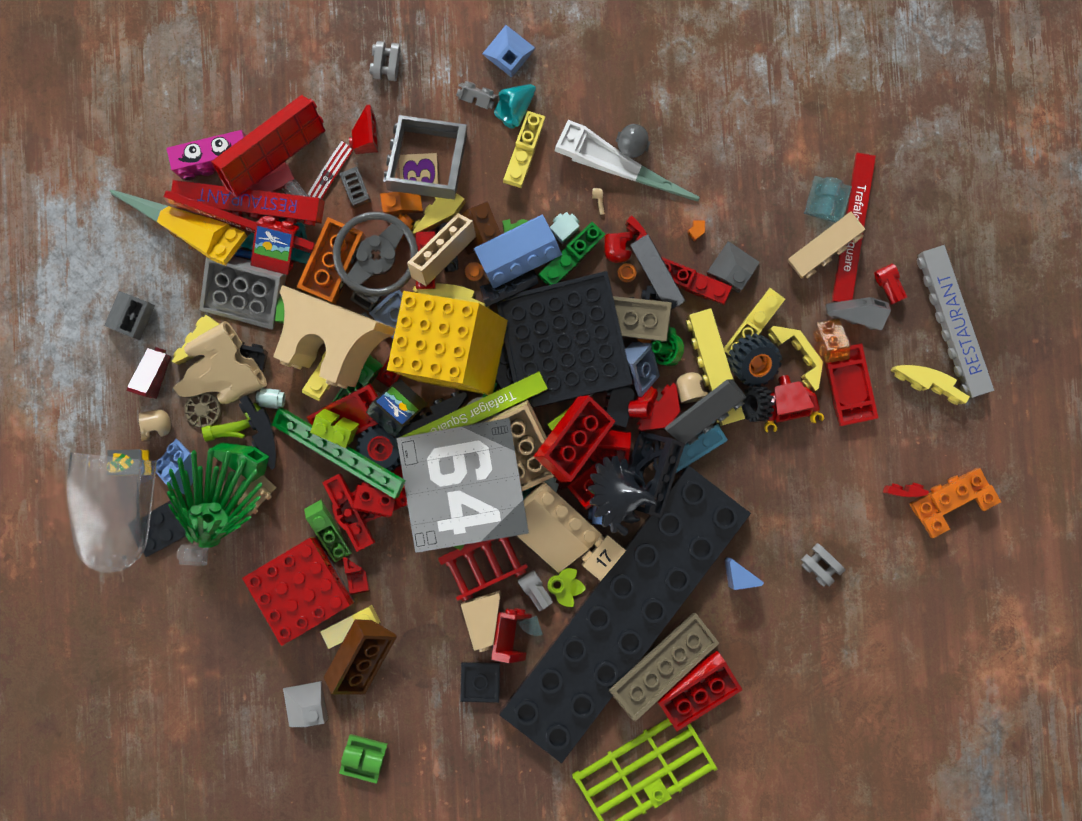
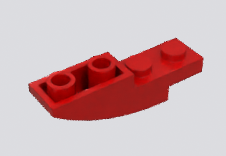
[661,257,732,305]

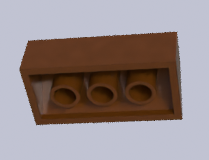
[324,619,397,695]

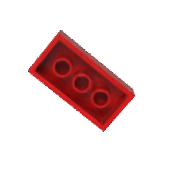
[533,395,615,482]

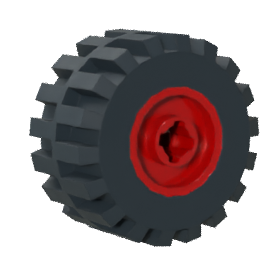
[356,425,401,471]

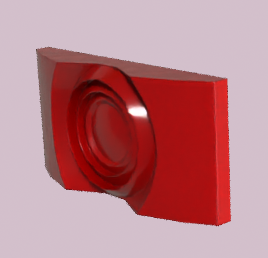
[824,343,878,426]
[306,384,378,435]

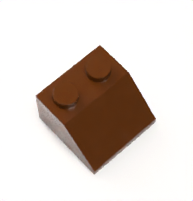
[461,201,501,255]

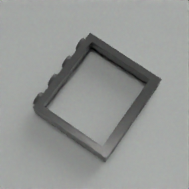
[383,115,467,200]

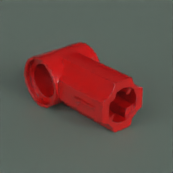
[874,263,907,305]
[628,385,658,418]

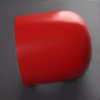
[604,232,633,263]

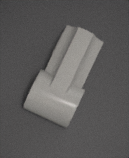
[518,570,553,611]

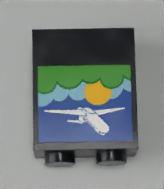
[366,378,428,438]

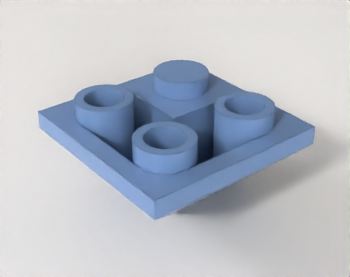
[482,25,535,78]
[153,439,193,494]

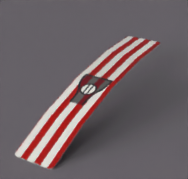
[307,141,353,199]

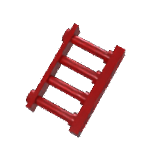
[438,537,528,602]

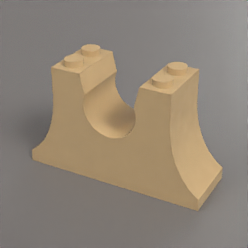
[273,285,396,389]

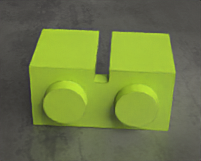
[310,409,359,448]

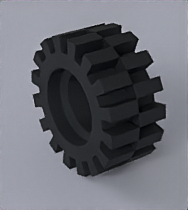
[742,386,775,422]

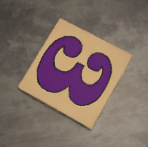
[399,153,439,184]

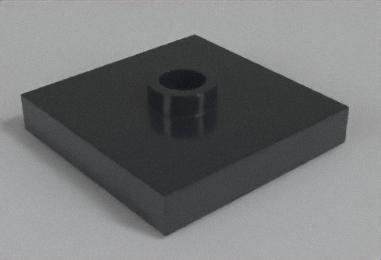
[460,662,500,703]

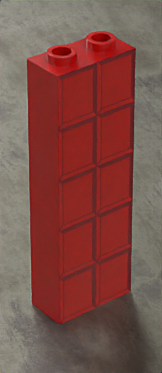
[211,95,326,198]

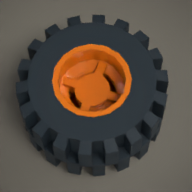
[728,334,782,387]

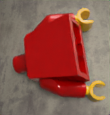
[764,375,824,433]

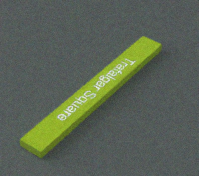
[399,372,548,438]

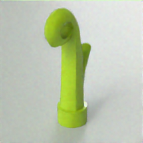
[202,403,261,442]

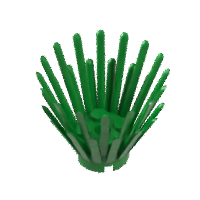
[167,448,262,548]

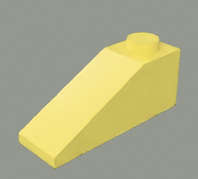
[320,605,380,649]

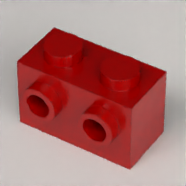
[351,483,395,518]

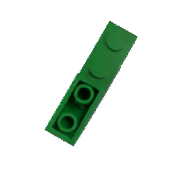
[538,222,606,285]

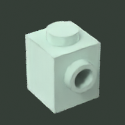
[550,212,580,245]

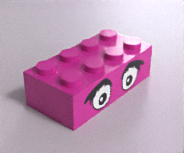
[166,130,246,180]

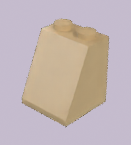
[461,590,501,652]

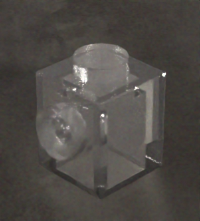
[177,544,208,566]

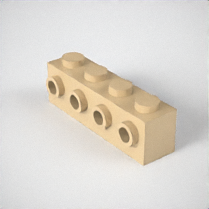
[788,212,865,279]
[407,213,476,286]

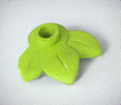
[547,568,586,607]

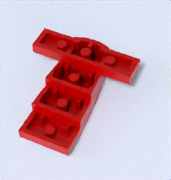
[322,465,408,552]

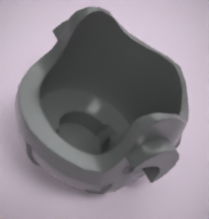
[615,124,650,158]

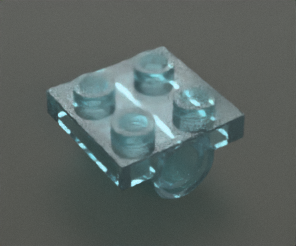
[804,176,852,223]

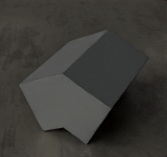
[350,284,382,312]

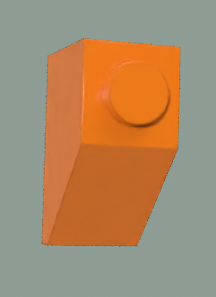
[380,192,423,216]

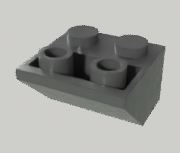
[104,291,155,340]

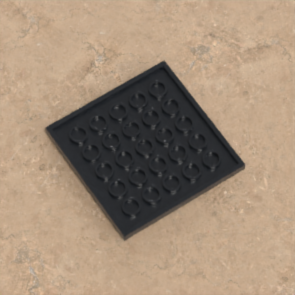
[496,271,633,408]

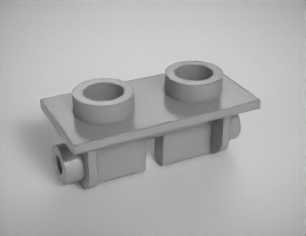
[456,81,498,110]

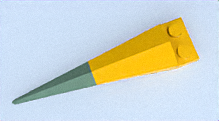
[110,190,247,266]

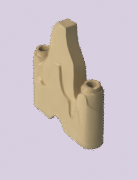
[173,321,267,404]

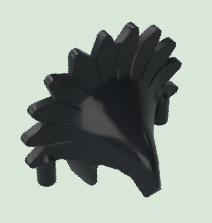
[588,456,657,536]

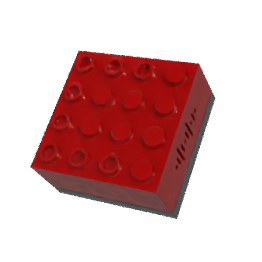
[242,536,355,646]

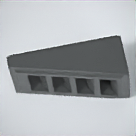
[340,166,372,208]

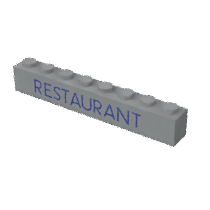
[917,245,994,398]

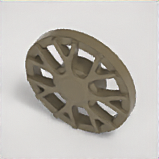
[185,392,221,428]

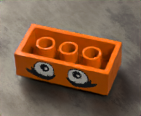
[297,217,366,305]

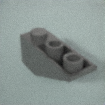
[825,297,891,330]

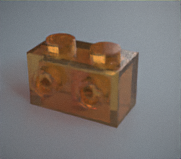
[813,319,850,363]

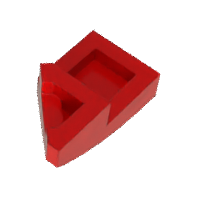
[343,557,370,595]

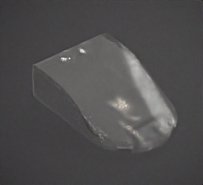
[67,452,157,573]

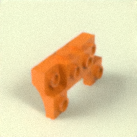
[909,468,1001,538]

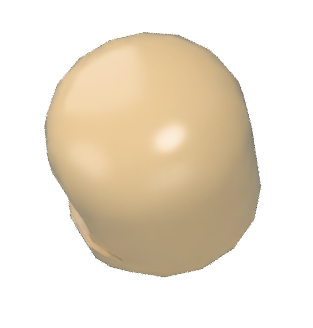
[676,372,708,404]
[139,410,171,441]

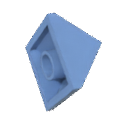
[724,557,764,590]

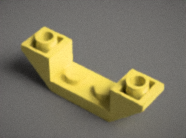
[767,326,823,392]

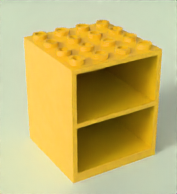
[387,291,508,395]

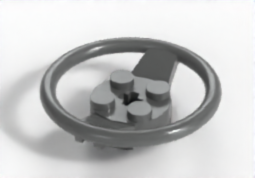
[333,212,418,296]

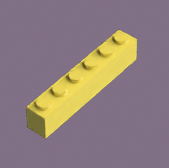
[685,308,745,426]

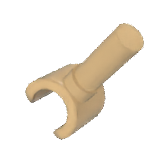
[592,188,605,215]

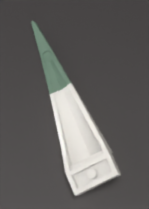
[555,120,700,201]

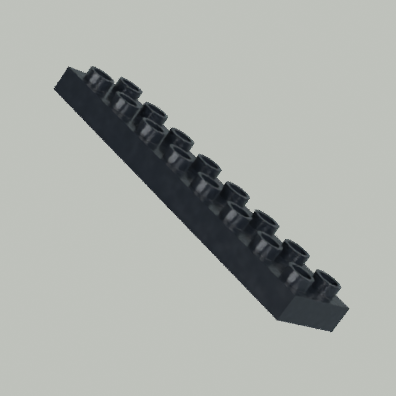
[499,466,751,764]

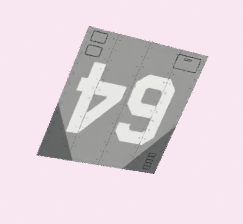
[397,418,529,553]

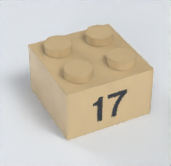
[581,534,626,581]

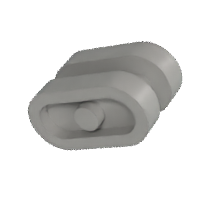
[369,41,401,81]
[801,543,845,587]

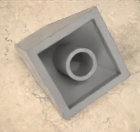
[283,681,328,727]

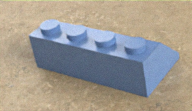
[474,214,562,288]

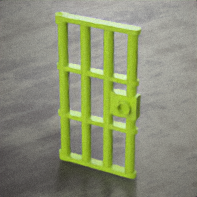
[572,718,718,821]

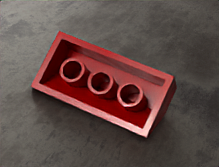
[658,651,742,732]

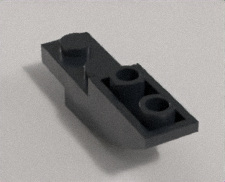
[399,390,468,436]
[239,395,277,470]

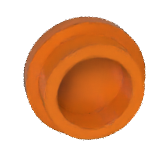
[465,262,484,281]
[617,263,637,283]

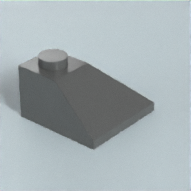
[707,241,759,293]

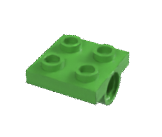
[339,734,388,783]

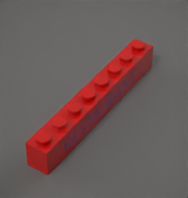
[171,180,325,226]

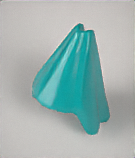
[494,84,536,129]

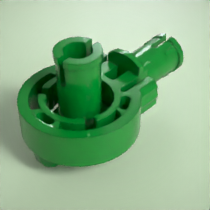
[651,324,684,366]

